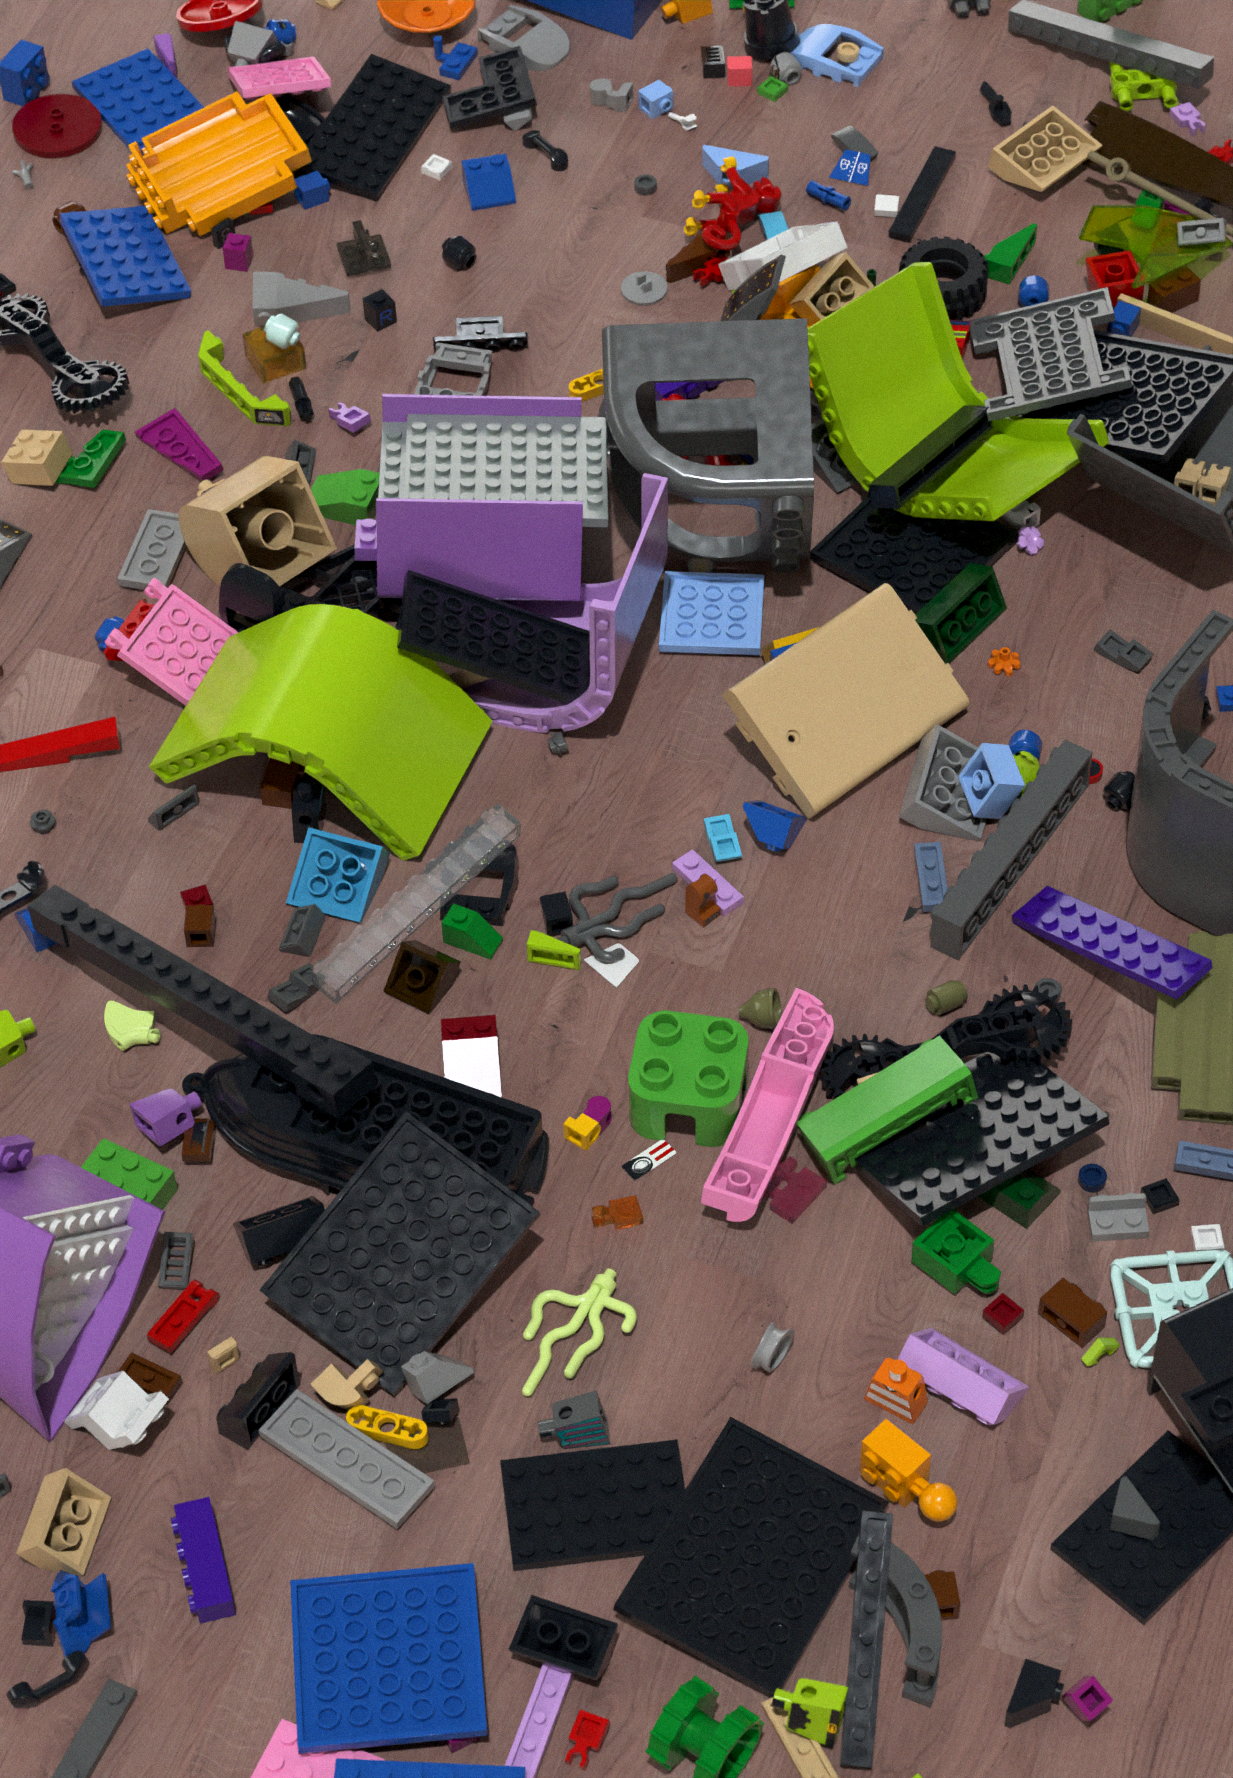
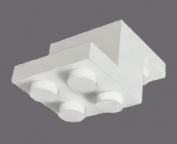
[63,1371,169,1450]

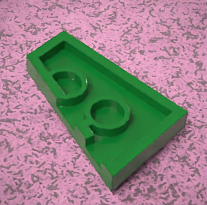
[55,430,126,488]

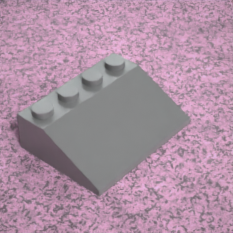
[899,724,987,841]

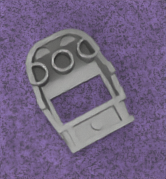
[478,5,571,71]
[415,343,492,396]

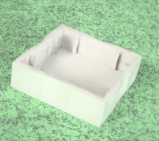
[718,221,848,290]

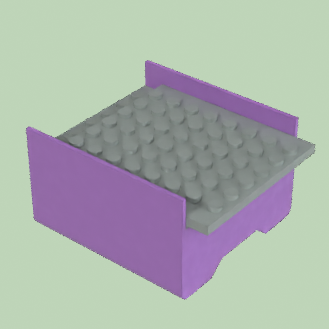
[355,394,608,601]

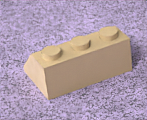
[789,252,875,325]
[16,1468,111,1576]

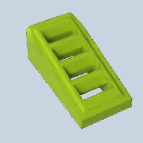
[527,930,581,970]

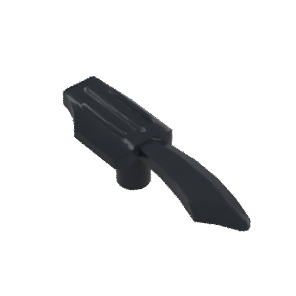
[980,81,1012,127]

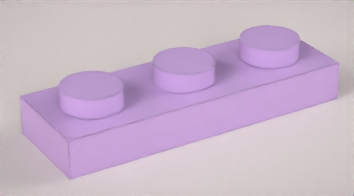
[672,849,744,917]

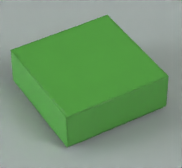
[757,76,788,102]

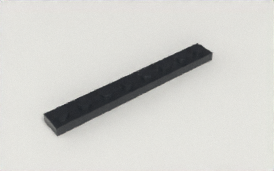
[840,1511,893,1768]

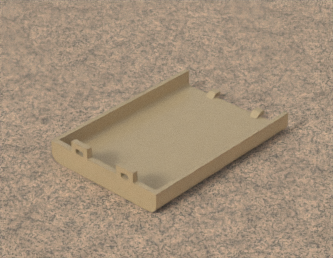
[721,583,970,819]

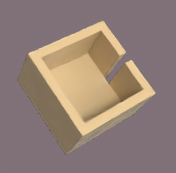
[1,430,72,486]

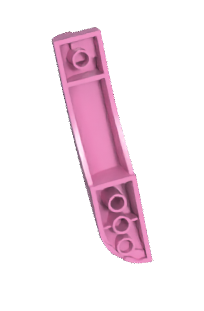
[701,988,834,1222]

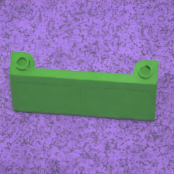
[796,1036,978,1185]

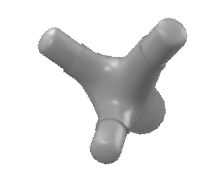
[13,160,34,189]

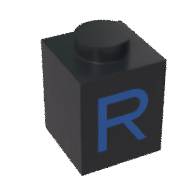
[363,289,397,332]

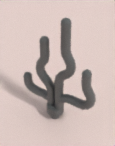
[557,873,678,962]

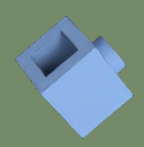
[638,80,674,119]

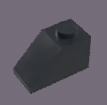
[1005,1659,1065,1728]

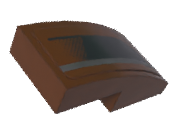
[181,1118,216,1161]

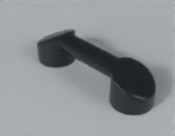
[522,130,568,171]
[7,1650,88,1708]

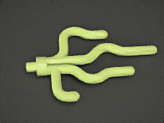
[522,1268,637,1397]

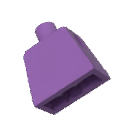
[129,1089,202,1147]

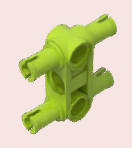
[1109,62,1178,111]

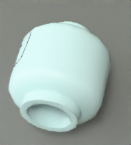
[264,314,301,349]

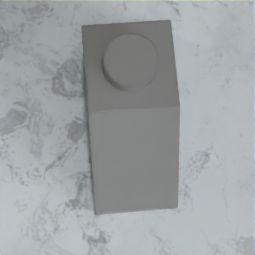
[401,1351,474,1404]

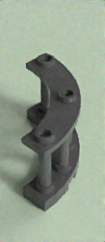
[849,1535,942,1708]

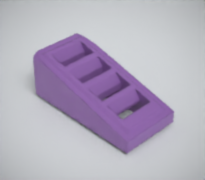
[154,33,177,77]

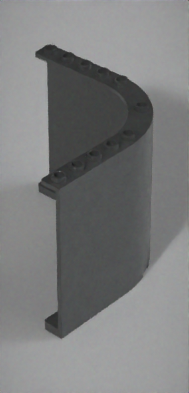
[1067,344,1233,556]
[1126,610,1233,936]

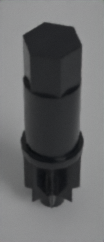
[288,376,314,420]

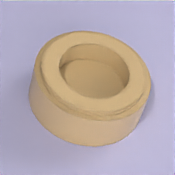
[837,42,859,63]

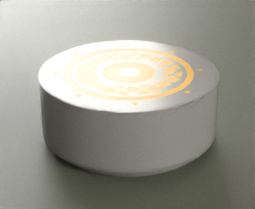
[688,558,713,573]

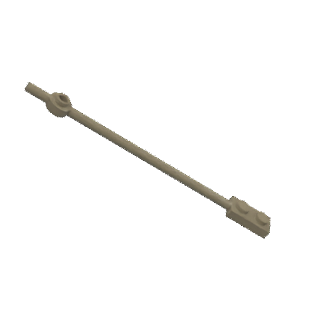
[1087,150,1233,237]

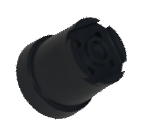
[743,0,801,59]

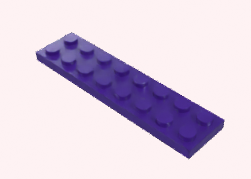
[1011,886,1213,999]

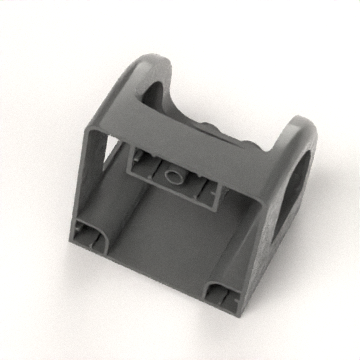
[602,318,814,573]

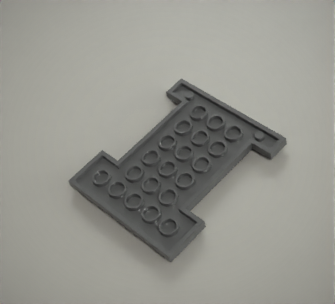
[968,287,1132,421]

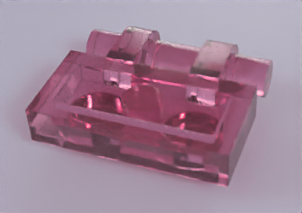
[761,1157,827,1224]

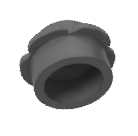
[548,732,569,756]
[29,810,55,834]

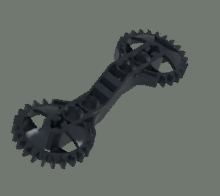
[0,293,130,414]
[820,984,1072,1100]

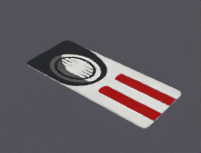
[622,1140,676,1180]

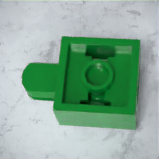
[911,1209,1001,1294]

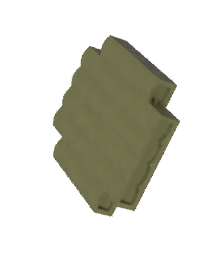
[1151,931,1233,1125]

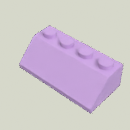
[898,1328,1029,1425]

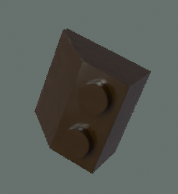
[383,940,461,1013]

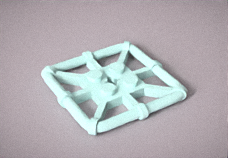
[1110,1250,1233,1368]

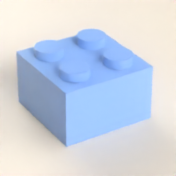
[958,743,1025,819]

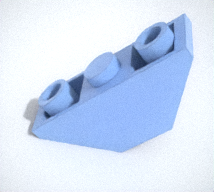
[702,145,769,186]

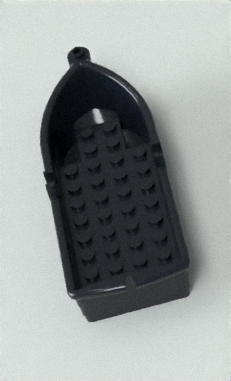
[182,1034,549,1206]

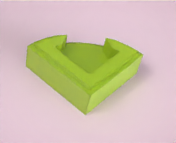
[1081,1338,1120,1366]

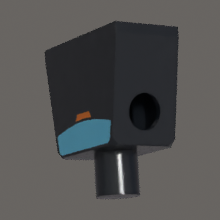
[292,781,327,843]

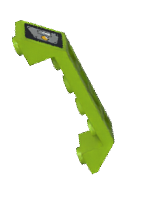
[198,330,291,426]

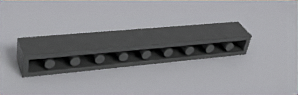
[1008,0,1214,89]

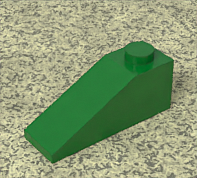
[984,223,1037,285]

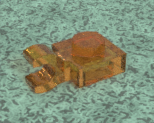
[591,1195,643,1230]

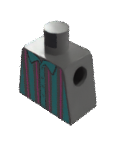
[538,1391,610,1449]

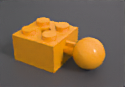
[860,1419,958,1522]

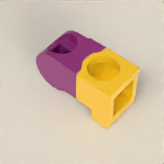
[563,1096,611,1151]

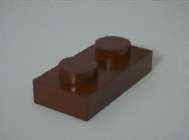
[118,1352,182,1404]

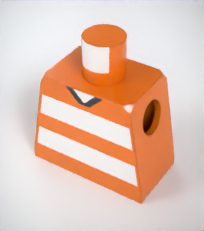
[864,1358,928,1425]

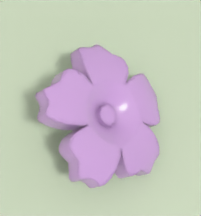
[1017,526,1044,556]

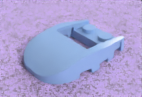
[791,24,884,87]

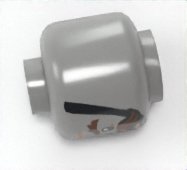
[769,52,802,85]

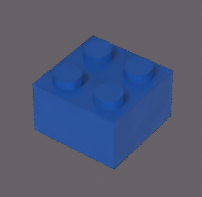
[0,40,49,106]

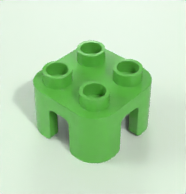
[628,1010,749,1147]

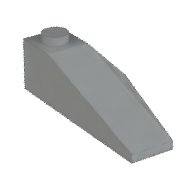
[252,272,351,326]

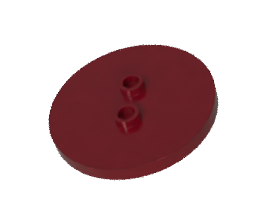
[12,94,102,158]

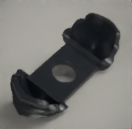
[0,860,46,913]

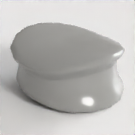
[751,1322,795,1372]

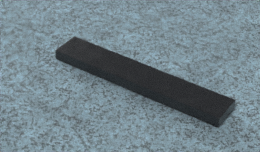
[888,146,956,242]

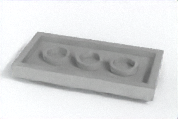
[117,509,186,590]

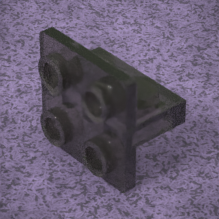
[336,220,391,276]

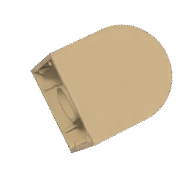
[178,456,337,587]

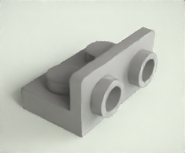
[1087,1193,1150,1242]

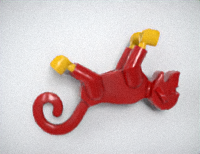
[684,156,782,250]

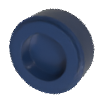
[1078,1164,1107,1193]

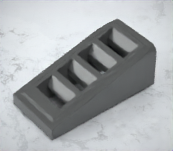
[158,1231,194,1289]

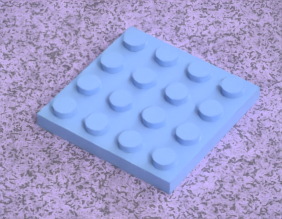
[659,571,764,655]

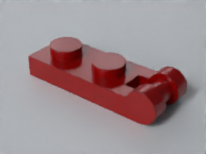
[147,1280,220,1354]

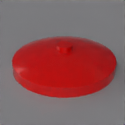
[176,0,263,32]

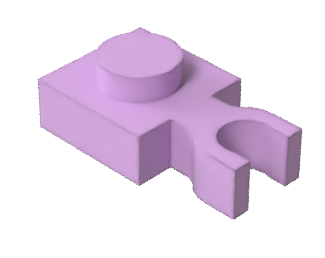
[1169,102,1206,136]

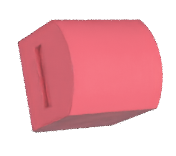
[727,56,752,86]

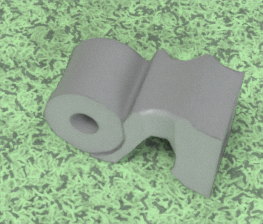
[590,78,633,112]

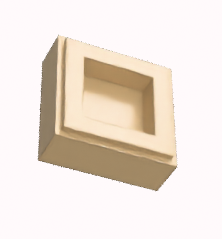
[207,1336,240,1374]

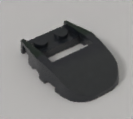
[219,563,286,632]
[440,837,519,926]

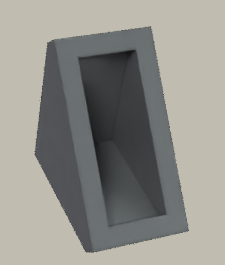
[1110,1476,1160,1540]

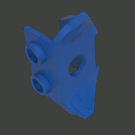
[51,1570,111,1658]

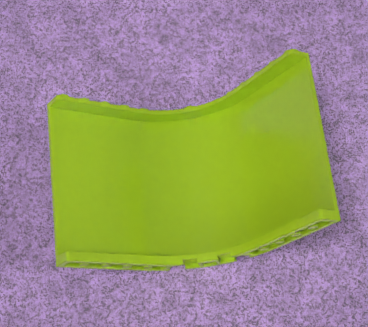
[808,262,1109,521]
[149,604,493,861]

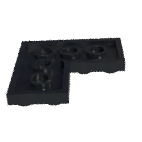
[442,46,537,130]

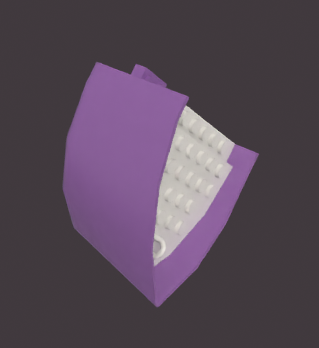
[0,1134,165,1441]

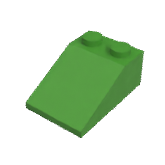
[311,469,380,525]

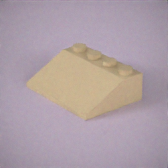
[988,105,1103,192]

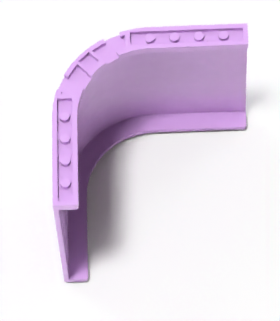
[462,473,668,733]

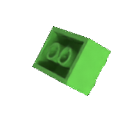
[81,1138,178,1210]

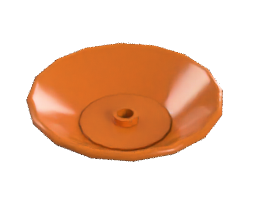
[377,0,476,33]

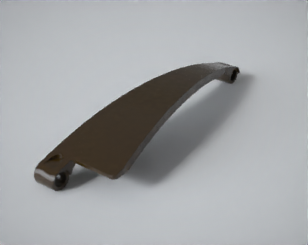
[1081,101,1233,210]

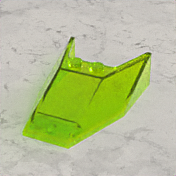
[1078,205,1233,289]

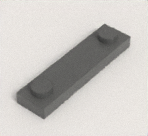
[51,1679,137,1778]

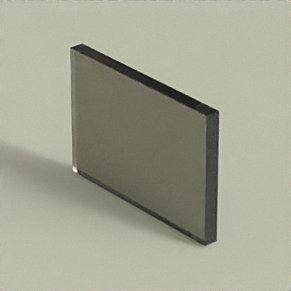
[386,1417,470,1473]

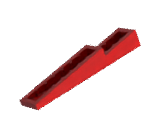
[0,716,120,772]

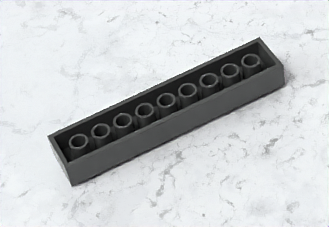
[929,740,1093,961]

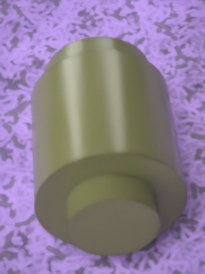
[925,980,968,1015]

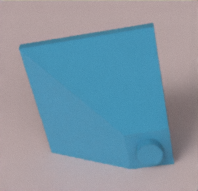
[286,827,390,923]

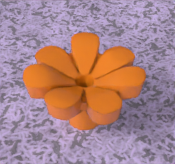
[987,647,1021,677]

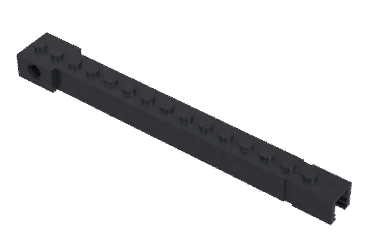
[28,885,377,1119]

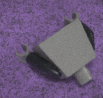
[224,21,293,67]

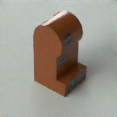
[685,874,721,928]

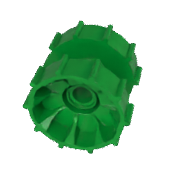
[645,1675,765,1778]

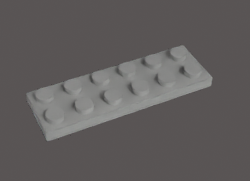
[259,1389,435,1529]

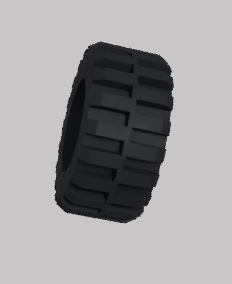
[899,236,988,320]

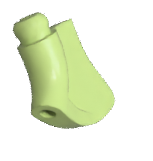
[104,1000,161,1051]

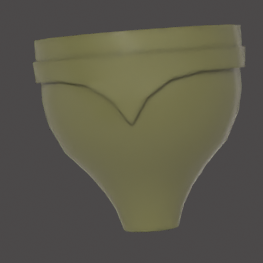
[738,988,782,1029]

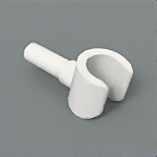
[668,112,697,131]

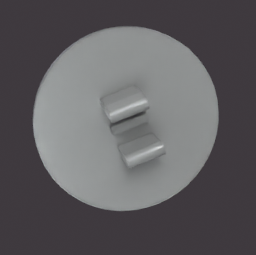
[621,271,667,306]

